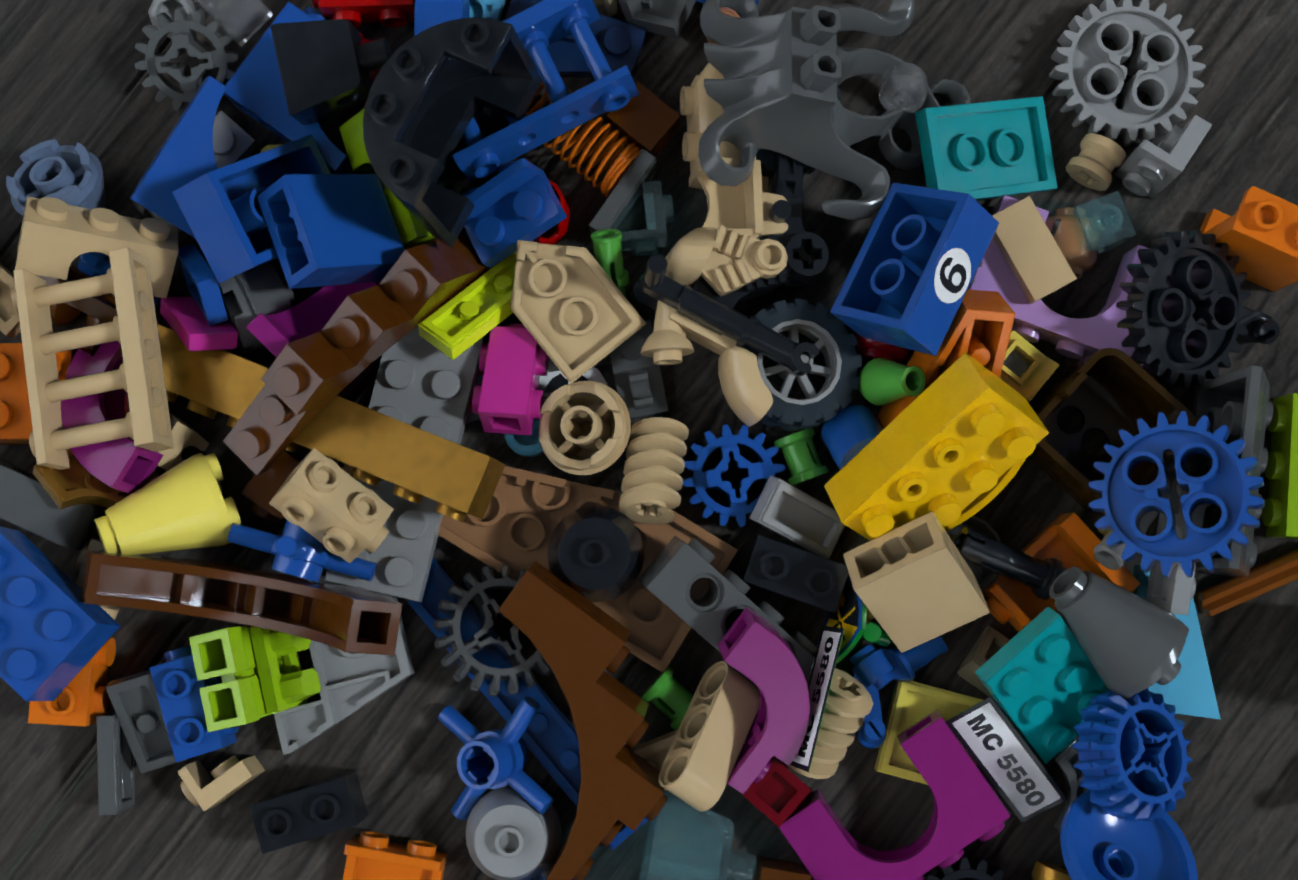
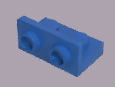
[462,158,567,268]

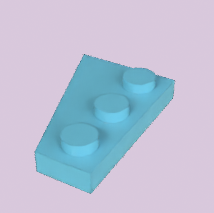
[1132,564,1221,720]

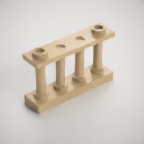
[11,247,174,470]

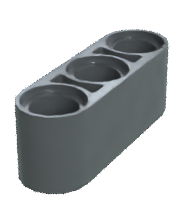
[0,460,101,550]

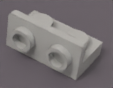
[1115,115,1212,199]

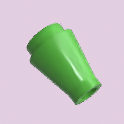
[858,358,926,406]

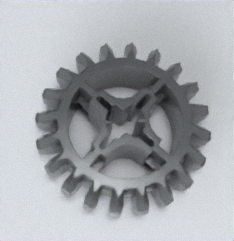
[433,565,551,697]

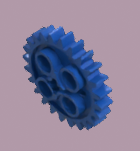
[1089,411,1265,578]

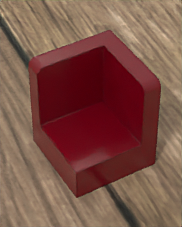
[741,756,811,828]

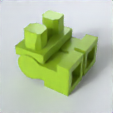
[189,626,321,732]

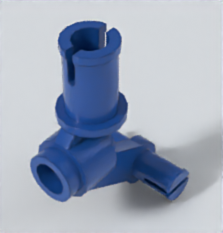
[849,636,948,749]

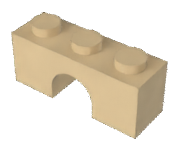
[15,196,179,298]

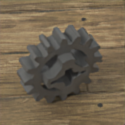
[135,7,241,111]

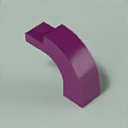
[61,341,164,494]
[717,606,810,794]

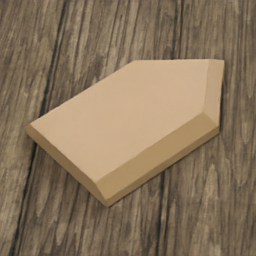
[510,240,646,384]

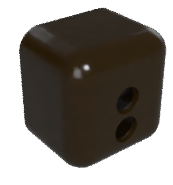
[1028,348,1197,514]

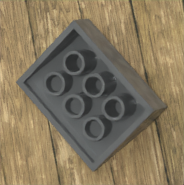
[1187,365,1273,577]

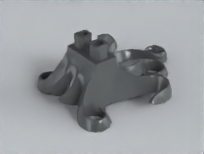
[698,0,971,220]

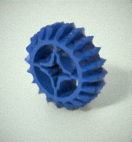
[1071,688,1194,822]

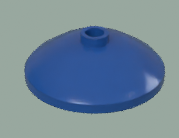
[1060,790,1198,880]

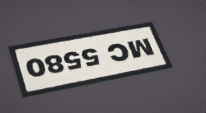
[790,626,844,772]
[945,696,1068,823]

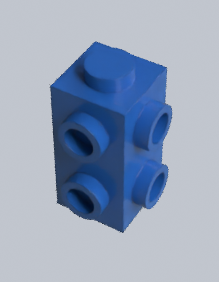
[149,646,239,762]

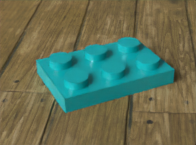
[915,96,1058,201]
[975,606,1109,764]

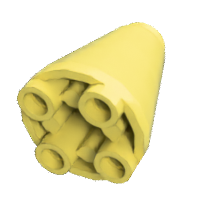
[94,453,241,555]

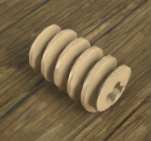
[619,417,689,525]
[786,668,873,779]

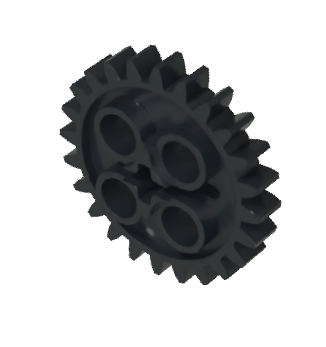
[1116,230,1252,388]

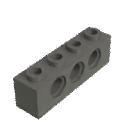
[637,536,818,687]

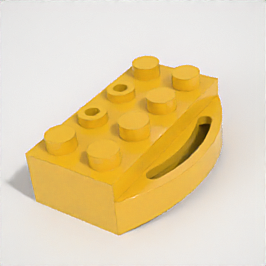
[824,352,1049,541]

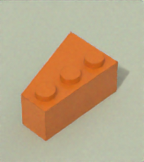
[877,289,1016,428]

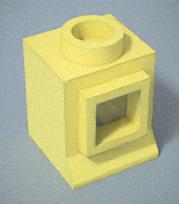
[1000,330,1059,402]

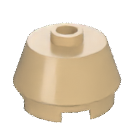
[539,381,631,475]

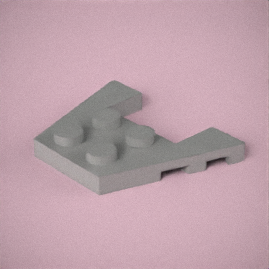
[257,571,415,755]

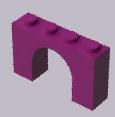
[780,709,1011,880]

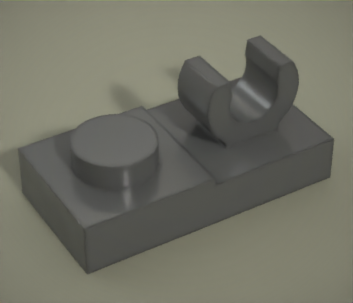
[610,319,669,420]
[105,669,187,774]

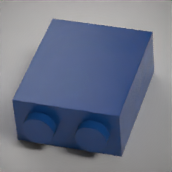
[257,174,405,289]

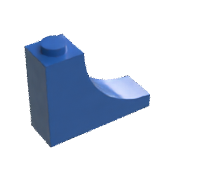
[224,1,353,174]
[129,76,227,239]

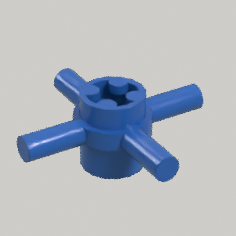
[228,520,376,583]
[438,696,554,820]

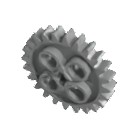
[1049,0,1206,147]

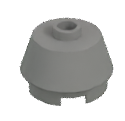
[465,785,562,880]

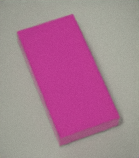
[160,296,238,351]

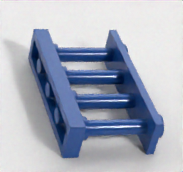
[452,0,639,181]

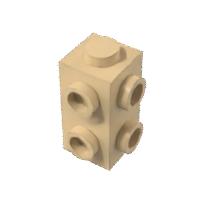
[269,448,394,564]

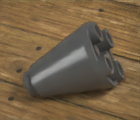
[1049,567,1189,700]

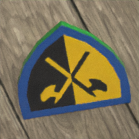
[814,574,891,663]

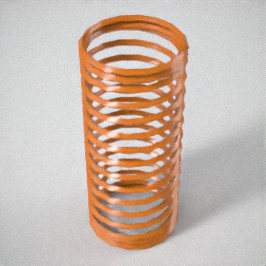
[525,83,641,197]

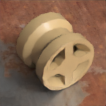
[1066,133,1126,191]

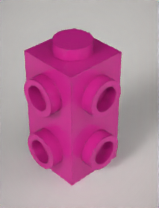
[472,324,550,436]

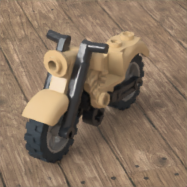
[626,63,862,431]

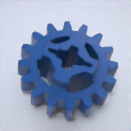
[683,424,785,527]

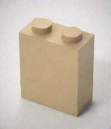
[843,511,990,653]

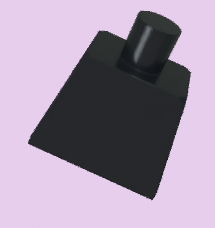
[270,19,392,125]

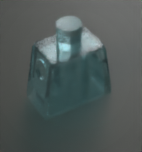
[638,791,756,880]

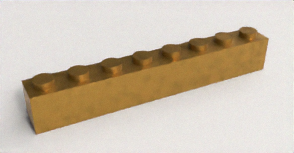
[157,324,505,522]

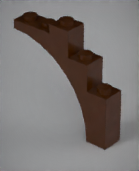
[223,232,490,476]
[80,551,402,656]
[498,561,668,880]

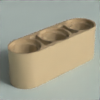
[659,661,760,812]

